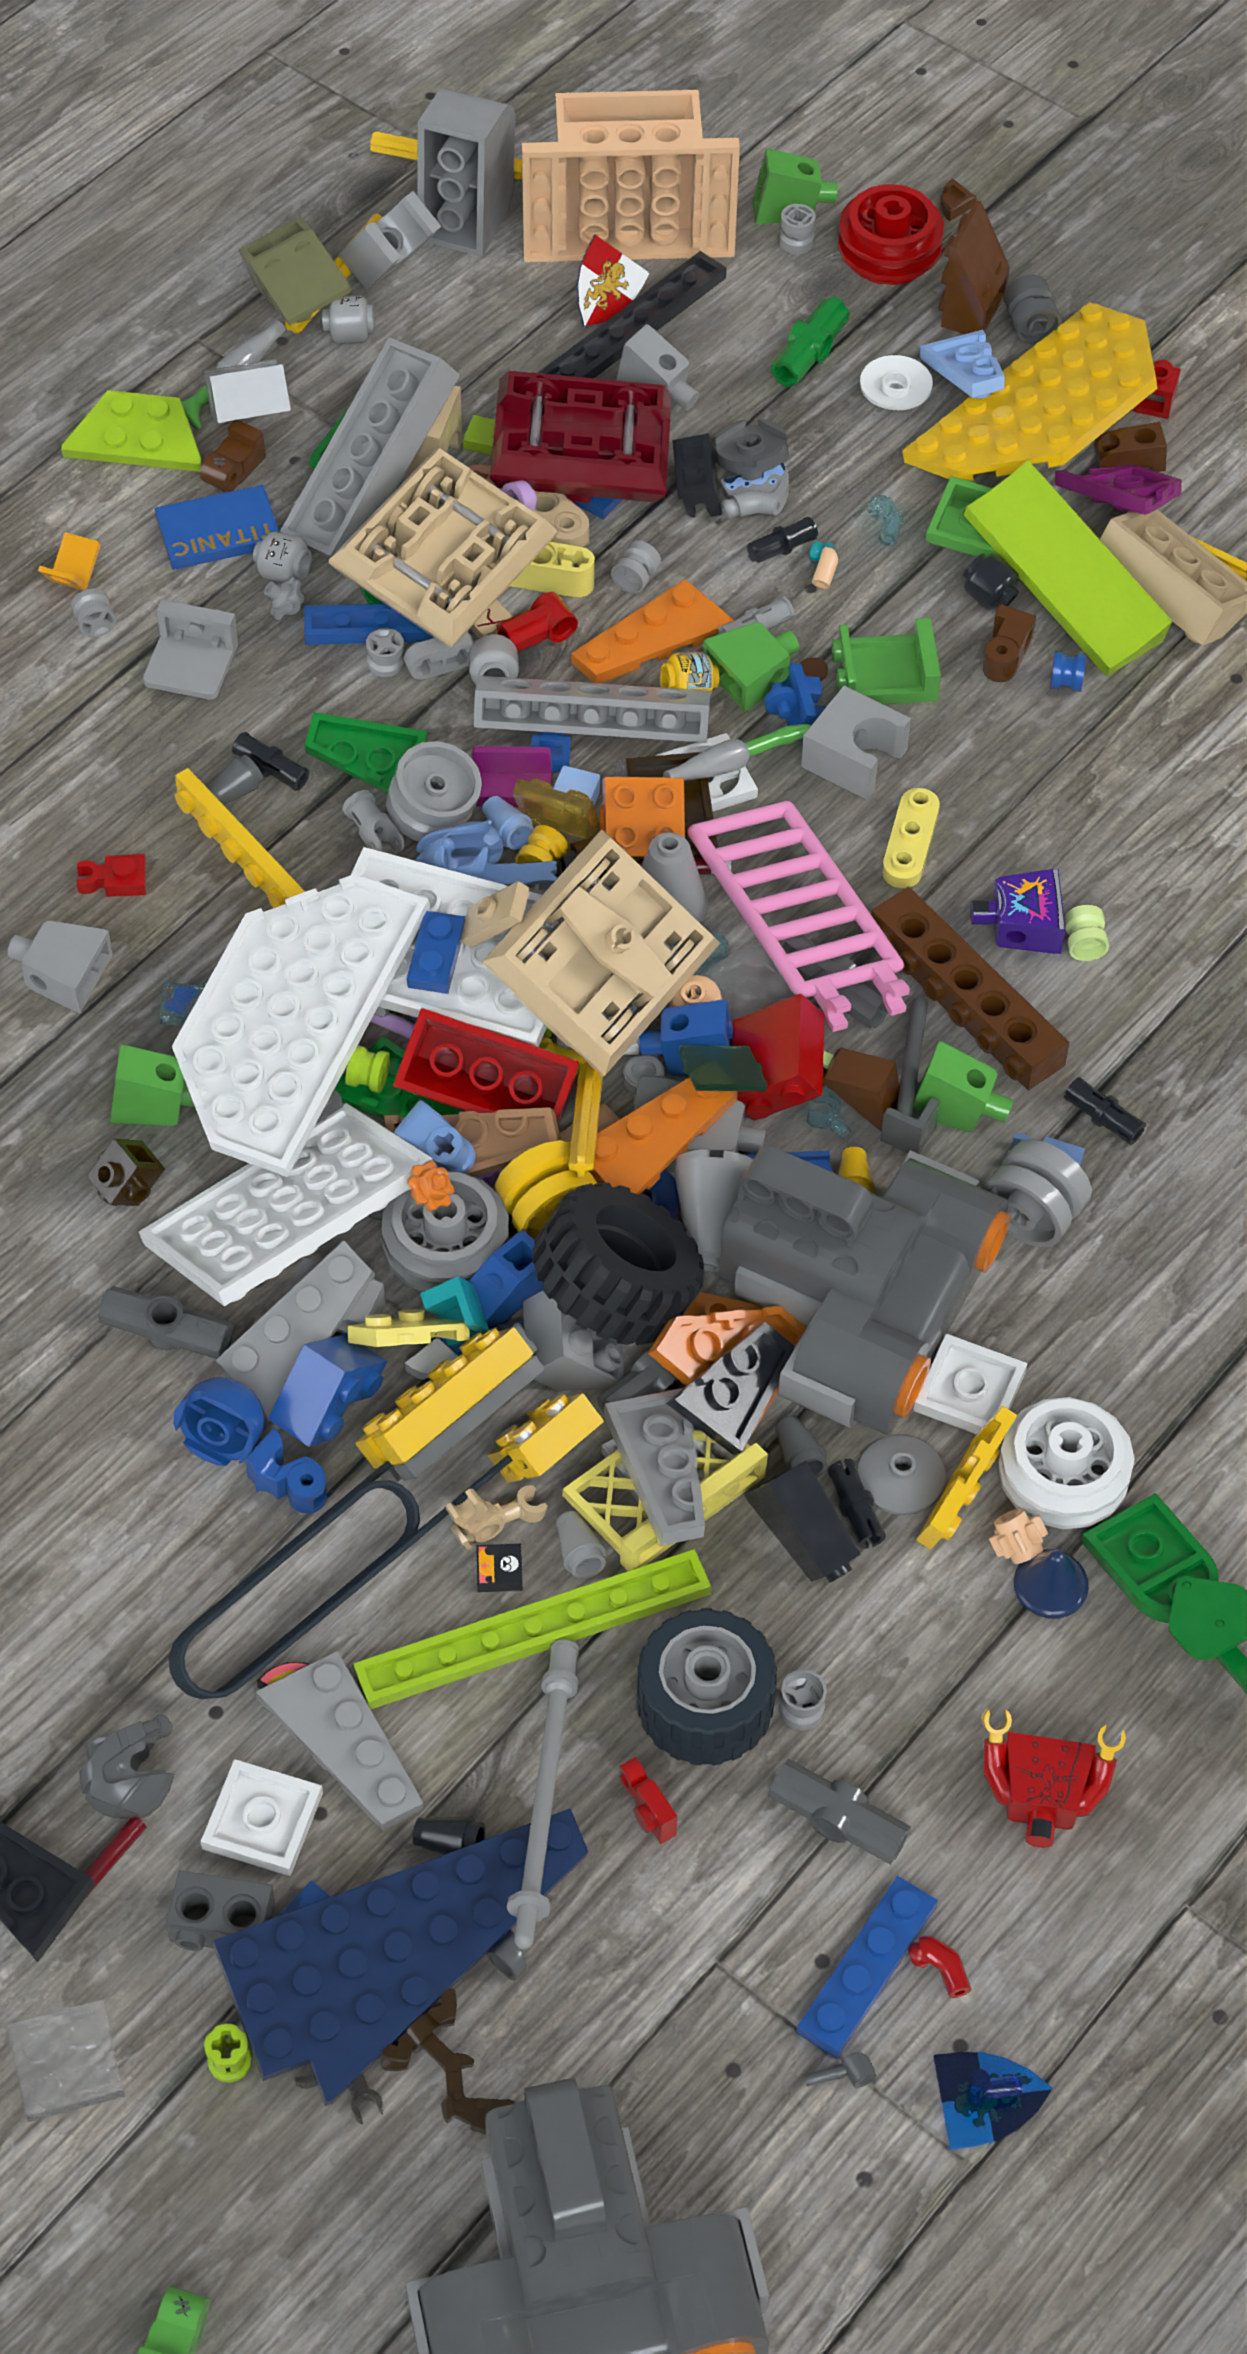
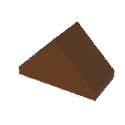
[823,1048,900,1131]

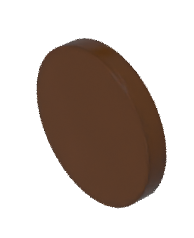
[800,657,828,681]

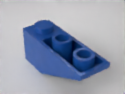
[434,1230,543,1356]

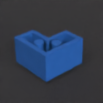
[268,1334,387,1447]

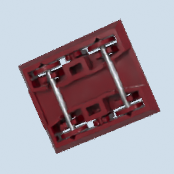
[490,371,672,503]

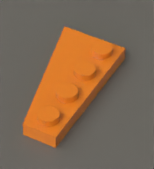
[589,1063,737,1195]

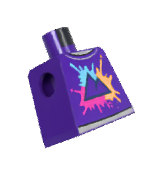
[970,869,1065,954]

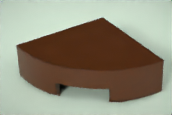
[941,179,976,221]

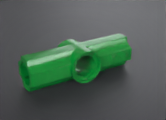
[770,296,850,388]

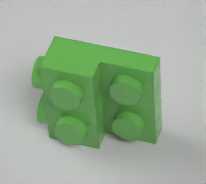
[926,477,997,557]

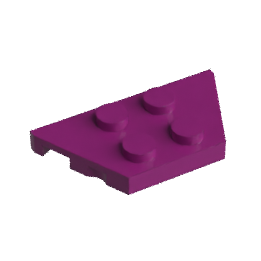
[1055,465,1182,515]

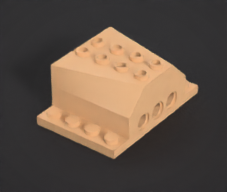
[522,90,740,262]

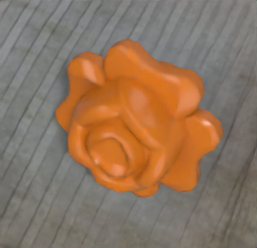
[408,1160,454,1212]

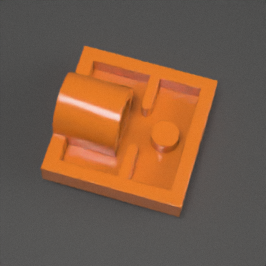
[600,777,685,859]

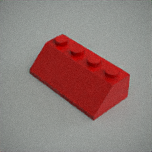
[393,1007,580,1126]

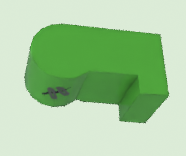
[138,2286,210,2354]

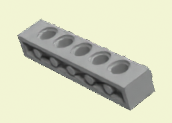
[474,676,711,743]

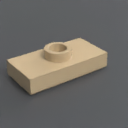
[460,881,529,948]

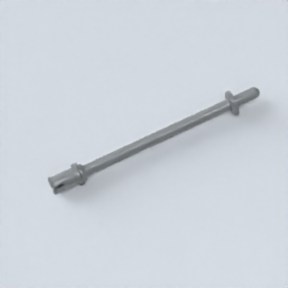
[507,1639,579,1950]

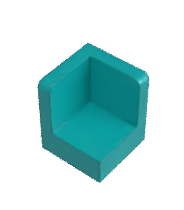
[420,1276,489,1347]

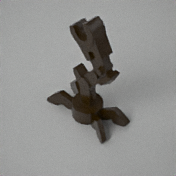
[381,1988,515,2135]

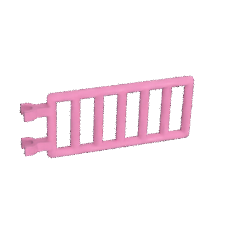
[687,801,910,1032]

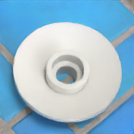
[860,355,933,410]

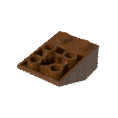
[938,200,1010,334]

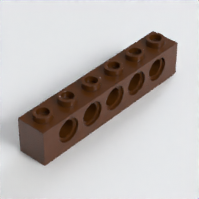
[871,886,1070,1091]

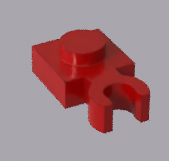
[76,854,146,897]
[619,1757,678,1844]

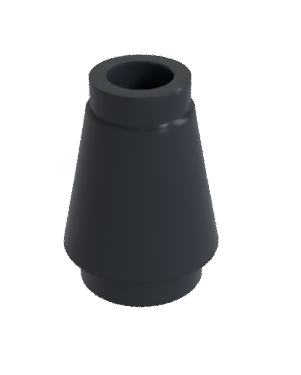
[413,1816,485,1855]

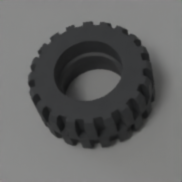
[532,1182,704,1345]

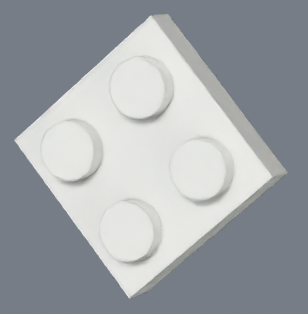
[914,1334,1027,1434]
[201,1759,323,1876]

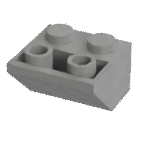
[523,1290,624,1391]

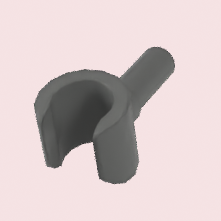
[805,2052,876,2088]

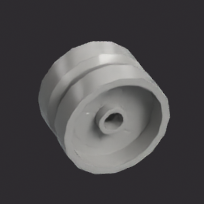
[386,741,482,842]
[982,1139,1092,1247]

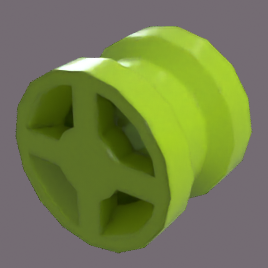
[345,1045,390,1093]

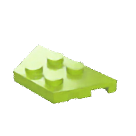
[61,390,202,472]

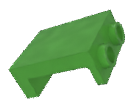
[832,618,941,705]

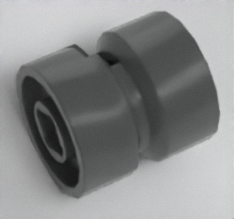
[1003,274,1062,344]

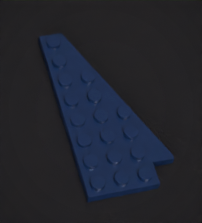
[213,1808,588,2106]

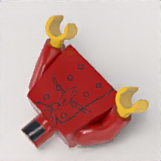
[981,1708,1126,1848]

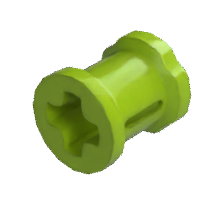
[204,2023,252,2083]

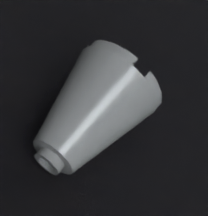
[641,833,708,923]
[674,1149,753,1273]

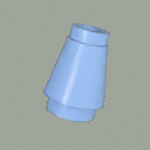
[482,796,534,850]

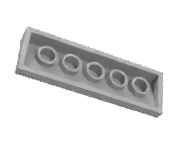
[280,337,460,559]

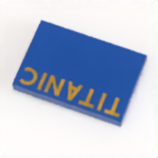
[155,485,279,570]

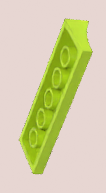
[963,460,1173,677]

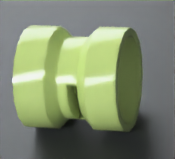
[1064,905,1109,961]

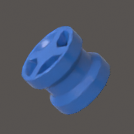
[1050,651,1086,692]

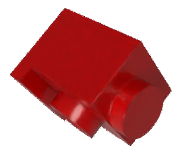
[1133,360,1181,419]

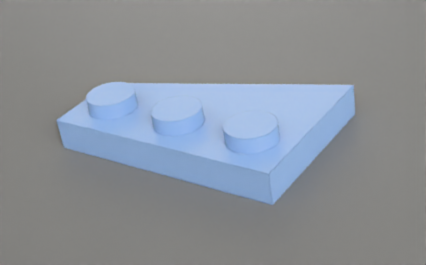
[920,330,1005,398]

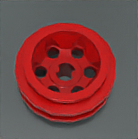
[838,184,944,285]

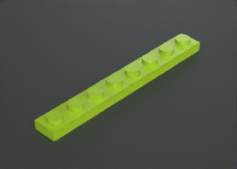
[353,1549,711,1710]

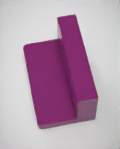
[472,746,553,808]

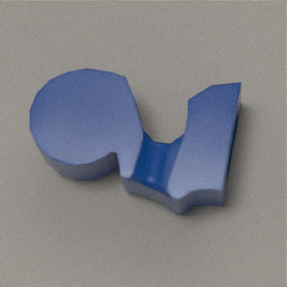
[246,1428,327,1513]

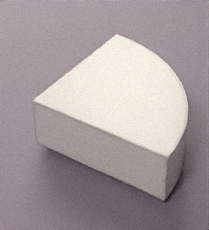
[405,1337,458,1380]

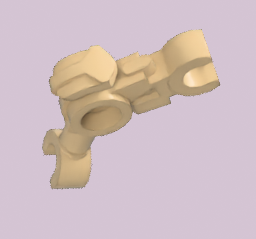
[446,1485,548,1550]

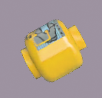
[660,652,719,694]

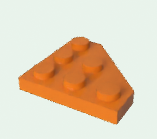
[648,1306,807,1432]

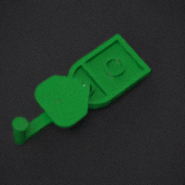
[1082,1493,1247,1694]

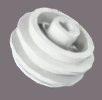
[998,1397,1135,1530]

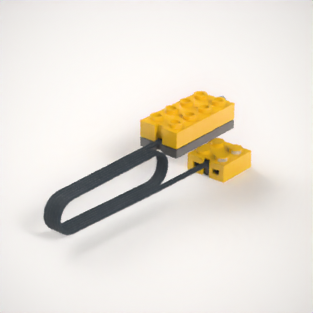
[168,1322,604,1699]

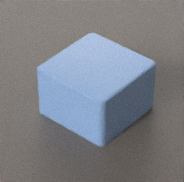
[551,766,600,820]

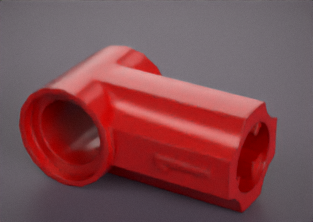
[496,592,578,652]

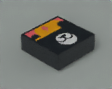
[476,1543,523,1592]

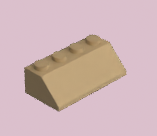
[1100,509,1247,646]

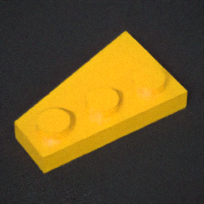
[916,1406,1017,1550]

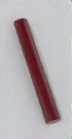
[83,1817,147,1899]

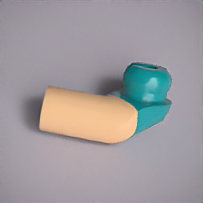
[809,541,838,589]

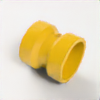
[515,825,568,864]

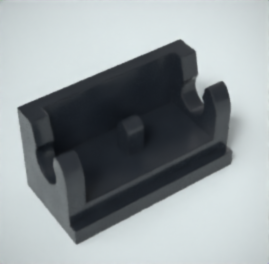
[672,433,721,518]

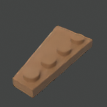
[384,1107,561,1177]

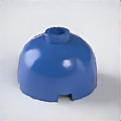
[173,1377,265,1466]

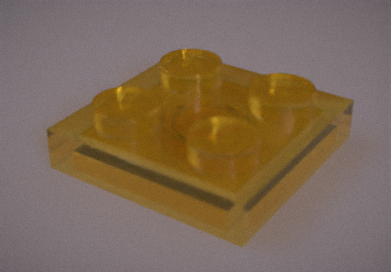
[512,778,600,839]

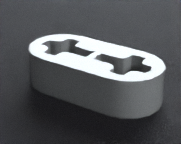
[403,632,474,680]

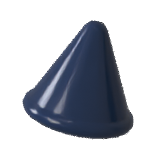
[1013,1549,1089,1619]

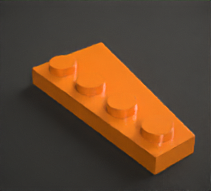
[571,579,735,684]

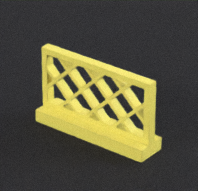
[562,1430,768,1571]

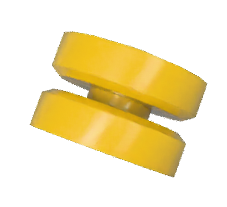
[495,1140,597,1240]

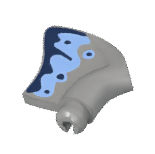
[721,462,789,519]

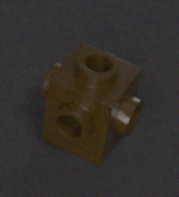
[88,1138,165,1206]

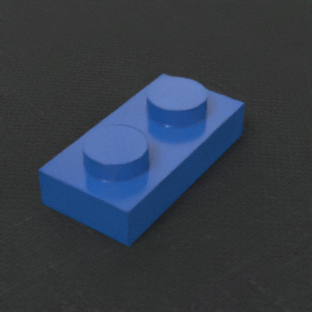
[406,911,465,994]

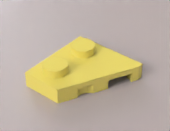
[348,1309,470,1347]

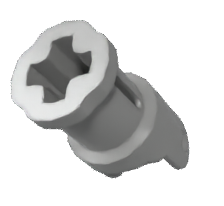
[342,790,404,852]

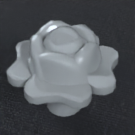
[264,577,304,620]

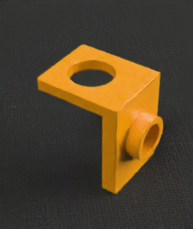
[38,532,101,591]

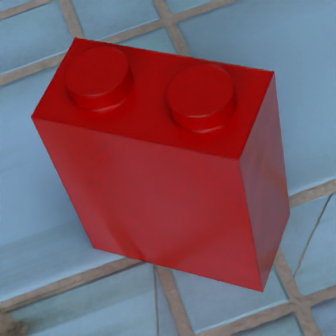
[731,994,825,1121]

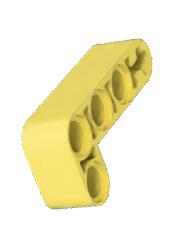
[502,542,594,597]

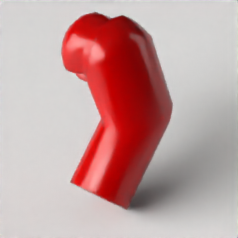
[908,1936,971,1998]

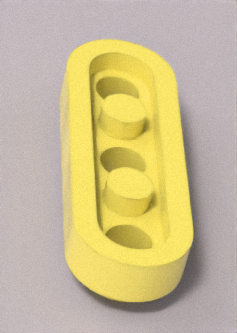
[882,788,940,888]

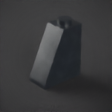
[745,1461,861,1583]

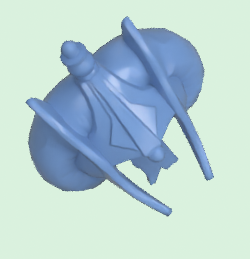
[415,820,557,887]

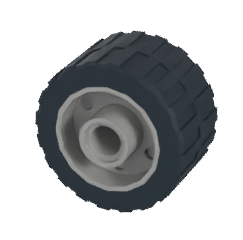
[637,1608,777,1766]

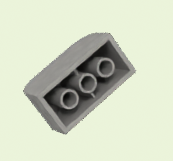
[417,88,515,257]

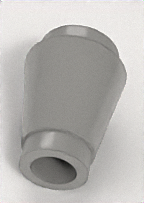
[556,1511,606,1579]

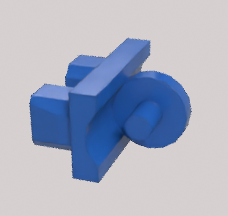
[764,663,827,742]

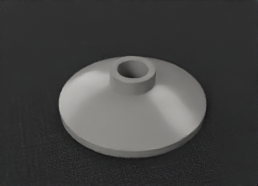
[857,1435,946,1515]

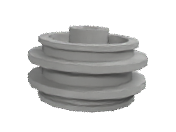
[381,1172,509,1292]

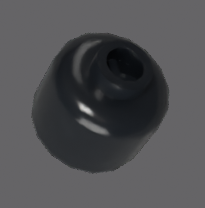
[963,553,1019,610]

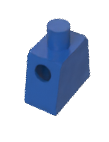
[639,1000,733,1079]

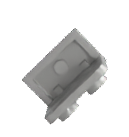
[143,599,238,700]

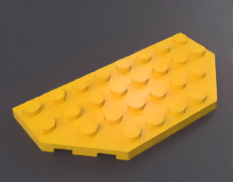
[902,302,1157,481]

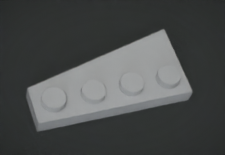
[216,1240,375,1417]
[603,1388,705,1546]
[255,1651,424,1831]

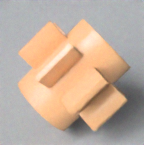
[989,1508,1048,1564]

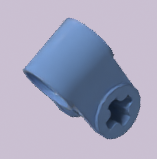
[393,1099,476,1173]

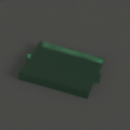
[678,1045,768,1091]

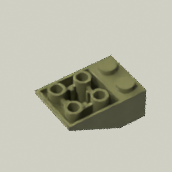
[238,216,352,325]

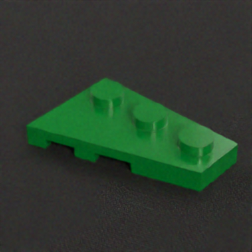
[305,712,428,794]

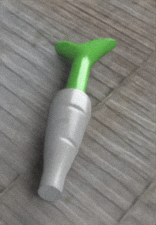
[181,320,285,429]
[663,724,811,781]

